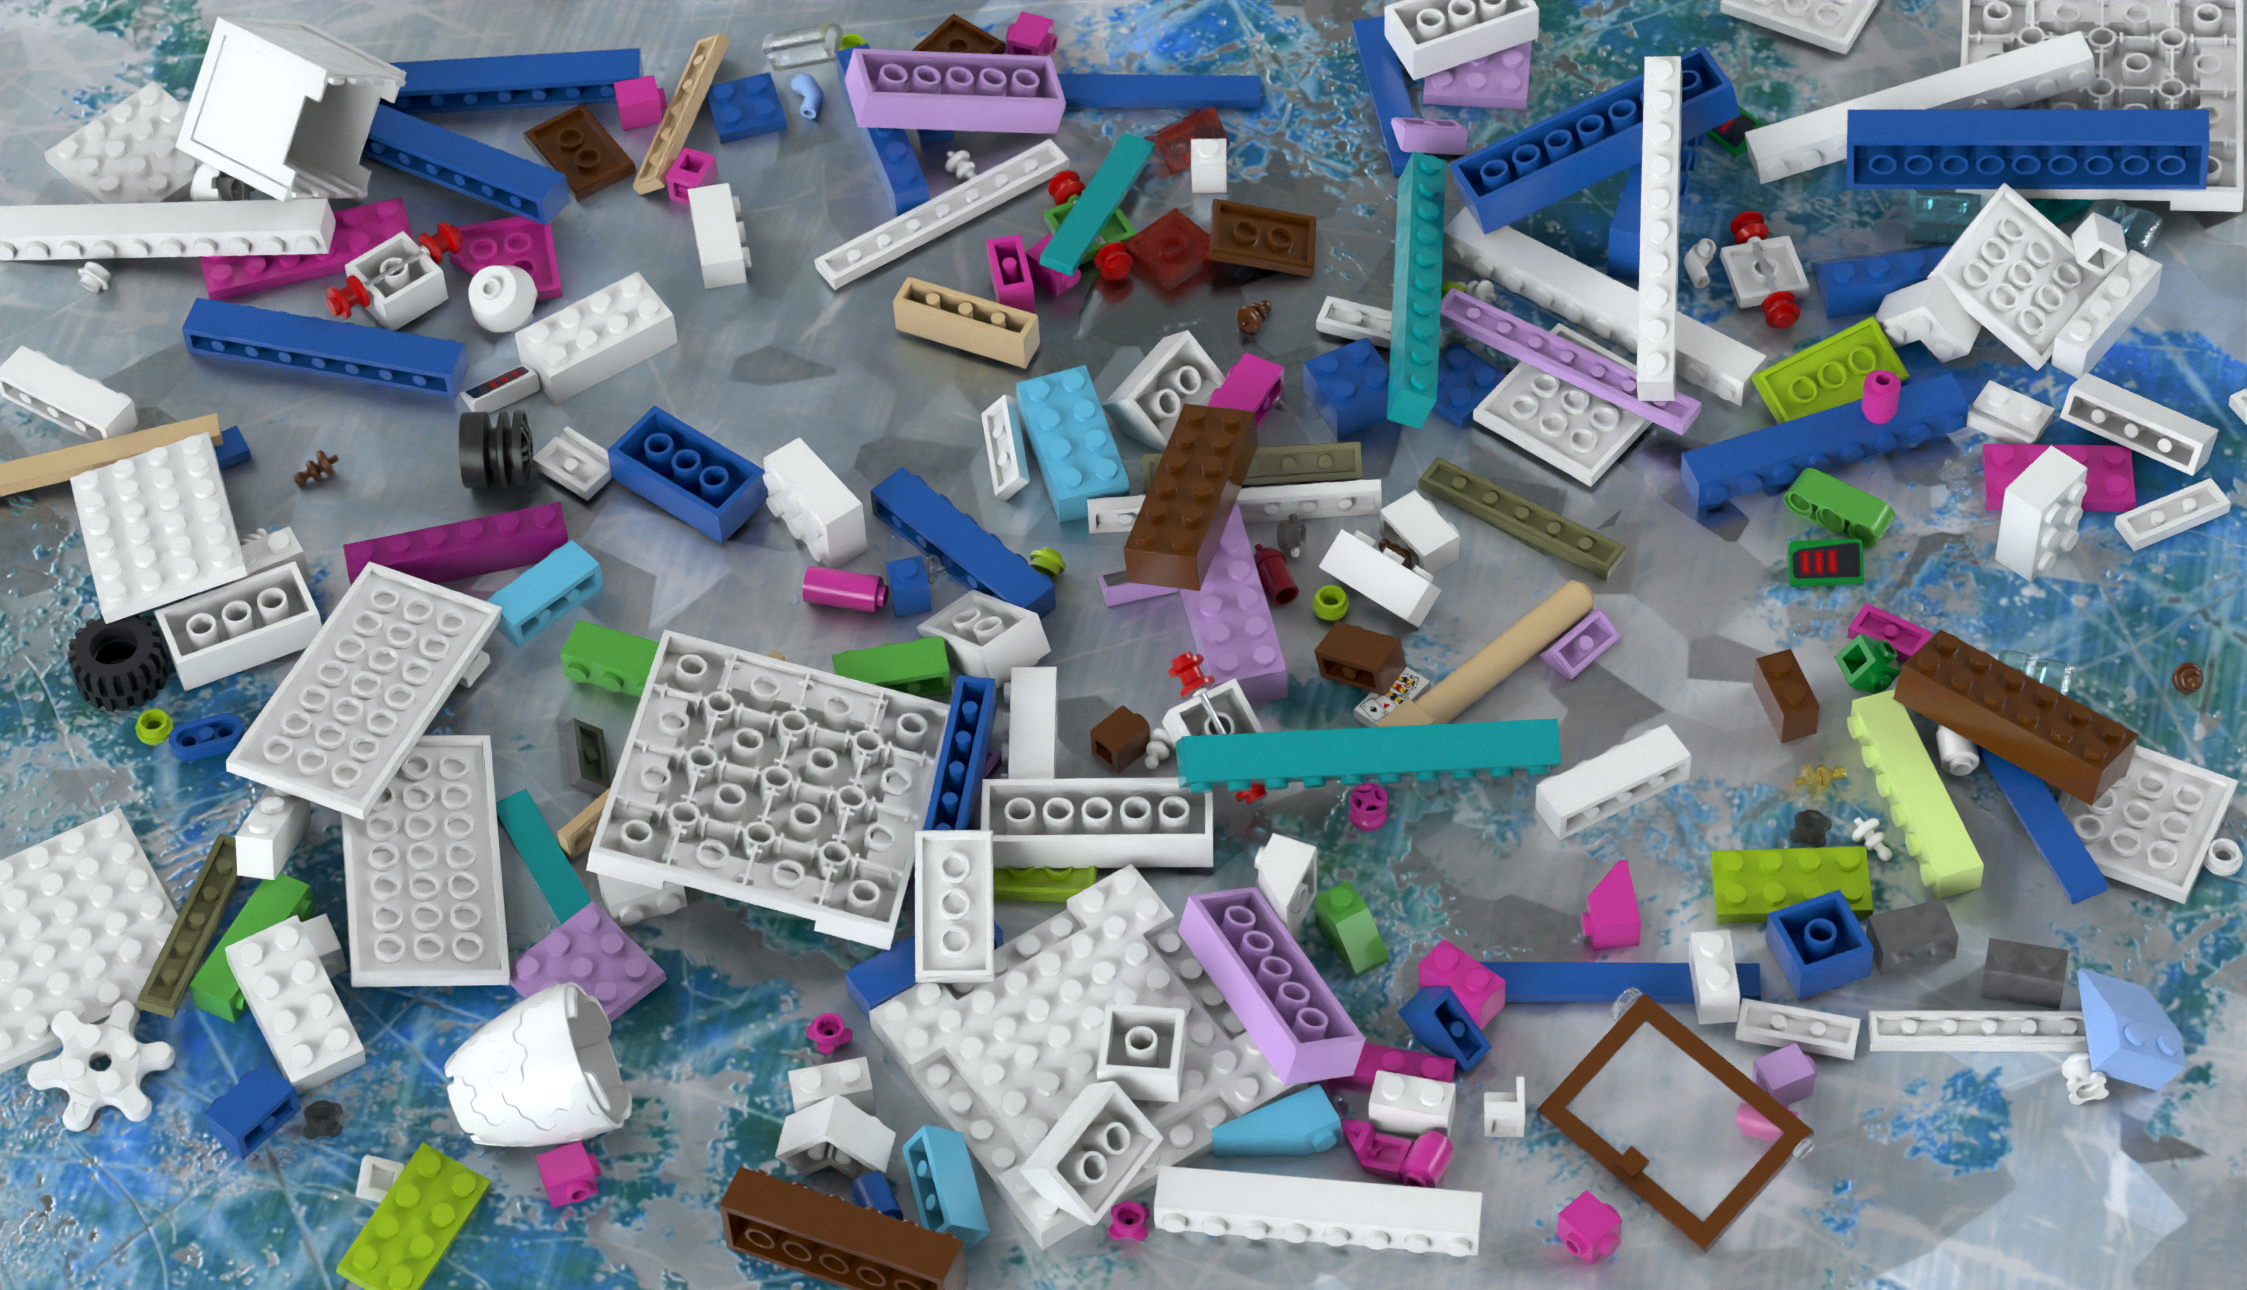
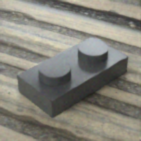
[564,718,611,796]

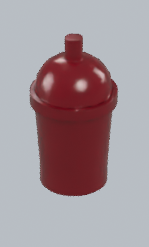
[1253,544,1299,606]

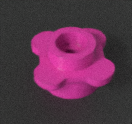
[806,1013,853,1055]
[1108,1201,1150,1241]

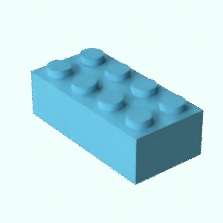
[1016,365,1129,524]

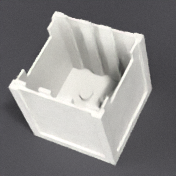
[175,17,407,202]

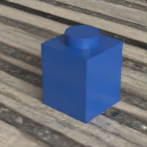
[885,555,932,618]

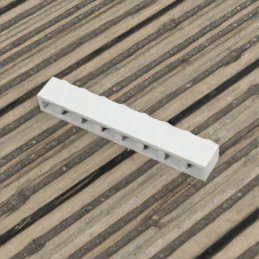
[1154,1165,1483,1257]

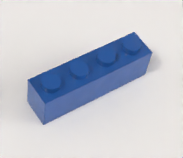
[845,921,1004,1024]

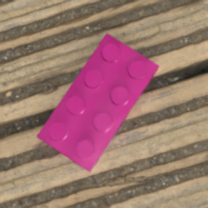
[1982,444,2136,512]

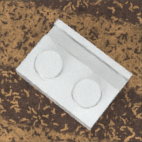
[1966,380,2055,444]
[533,426,611,501]

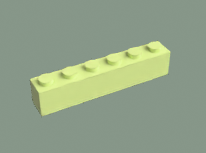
[1847,689,1984,900]

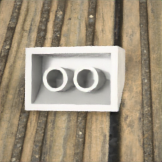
[1102,330,1226,453]
[1019,1081,1164,1226]

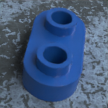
[169,713,245,761]

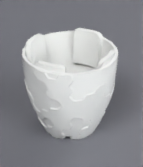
[444,981,632,1147]

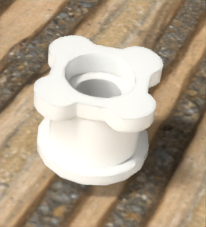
[2061,1052,2109,1105]

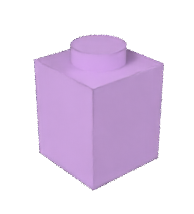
[1752,1043,1817,1106]

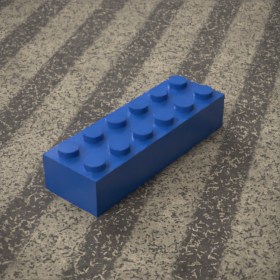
[1607,132,1707,282]

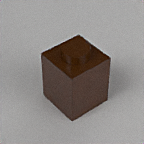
[1090,705,1150,774]

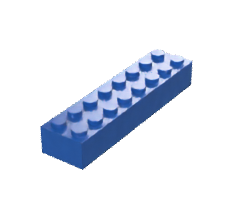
[1449,45,1741,235]

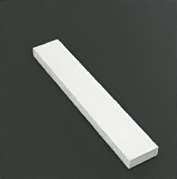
[1867,1010,2089,1052]

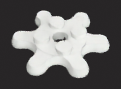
[27,1000,176,1132]

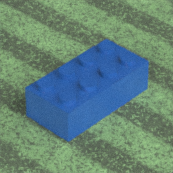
[607,405,769,544]

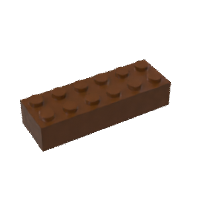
[1124,404,1258,591]
[1893,630,2139,806]
[719,1166,968,1290]

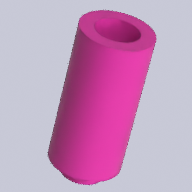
[802,565,889,613]

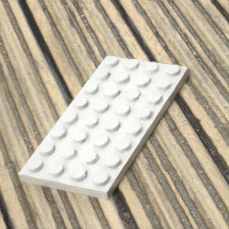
[226,561,502,820]
[341,735,510,987]

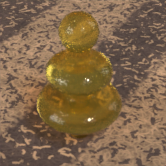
[1794,764,1846,795]

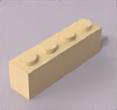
[893,276,1040,369]

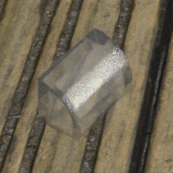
[762,22,843,72]

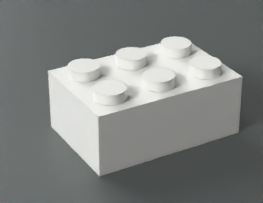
[763,437,868,569]
[1995,445,2088,582]

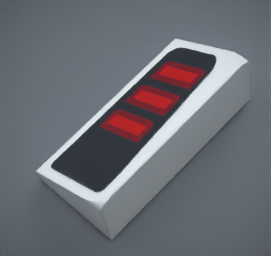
[460,364,540,414]

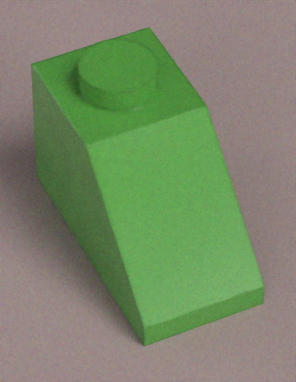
[1315,880,1389,978]

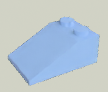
[2076,968,2186,1091]

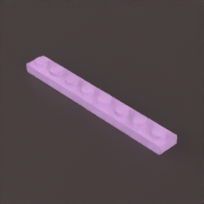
[1440,288,1702,436]

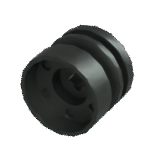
[459,410,533,488]

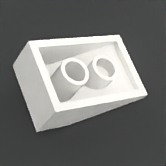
[917,590,1051,688]

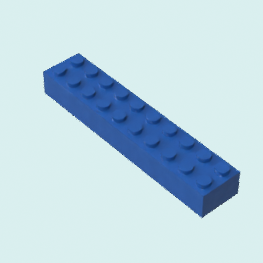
[1847,109,2210,190]

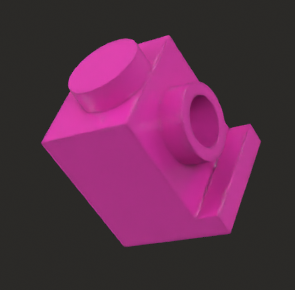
[666,147,718,205]
[1025,233,1081,297]

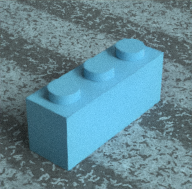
[486,540,604,648]
[902,1124,989,1254]

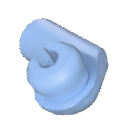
[791,73,824,119]

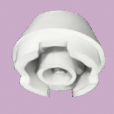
[468,265,538,333]

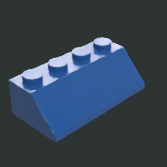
[1811,243,1954,319]

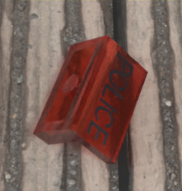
[1143,106,1230,174]

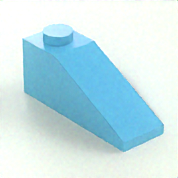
[1211,1084,1341,1157]

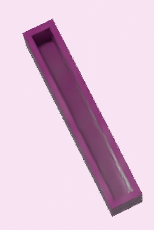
[343,502,569,586]

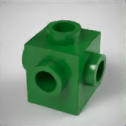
[1834,633,1901,694]

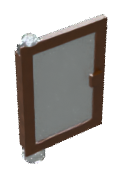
[1537,987,1815,1253]

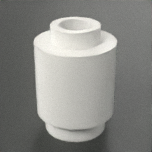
[1936,724,1979,776]

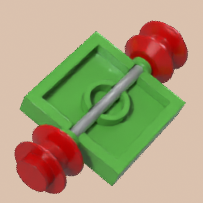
[1043,170,1137,280]

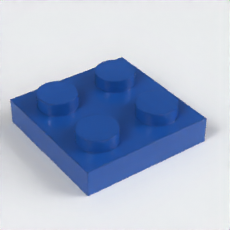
[705,72,787,144]
[1433,342,1506,428]

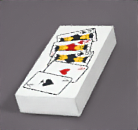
[1354,667,1430,727]

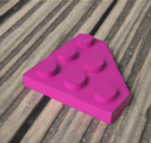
[448,216,563,302]

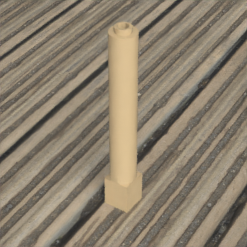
[1375,580,1594,727]

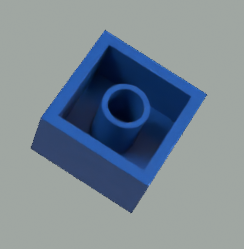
[1303,337,1389,439]
[1765,889,1874,1000]

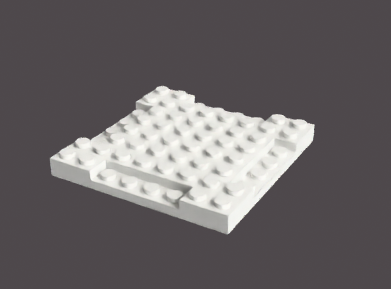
[1955,0,2244,212]
[586,629,951,950]
[869,864,1308,1250]

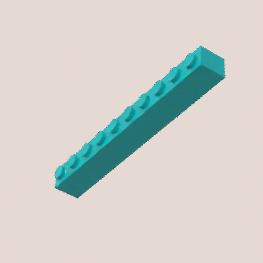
[1387,151,1446,429]
[1175,718,1562,794]

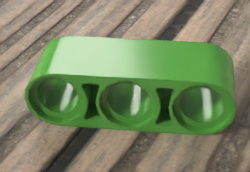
[1783,468,1895,547]

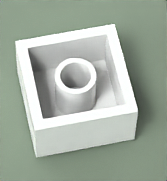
[1097,1004,1187,1103]

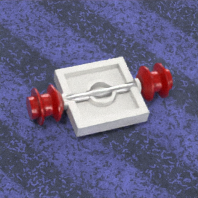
[1720,211,1810,329]

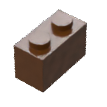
[1314,621,1407,696]
[1753,649,1820,743]

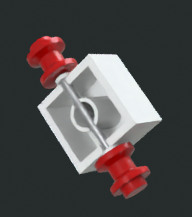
[325,221,463,331]
[1162,651,1268,805]

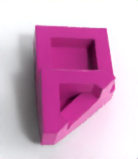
[1341,1118,1414,1182]

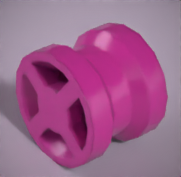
[1349,783,1388,832]

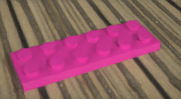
[200,197,413,300]

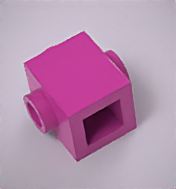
[1006,12,1058,56]
[535,1140,601,1208]
[1557,1190,1622,1265]

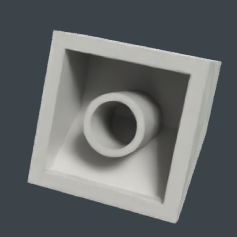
[1254,833,1317,938]

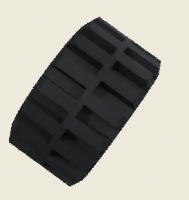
[68,613,169,712]

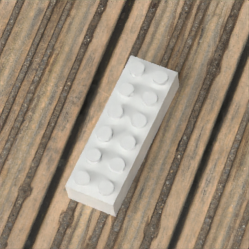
[981,778,1214,869]

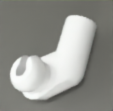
[1684,238,1716,289]

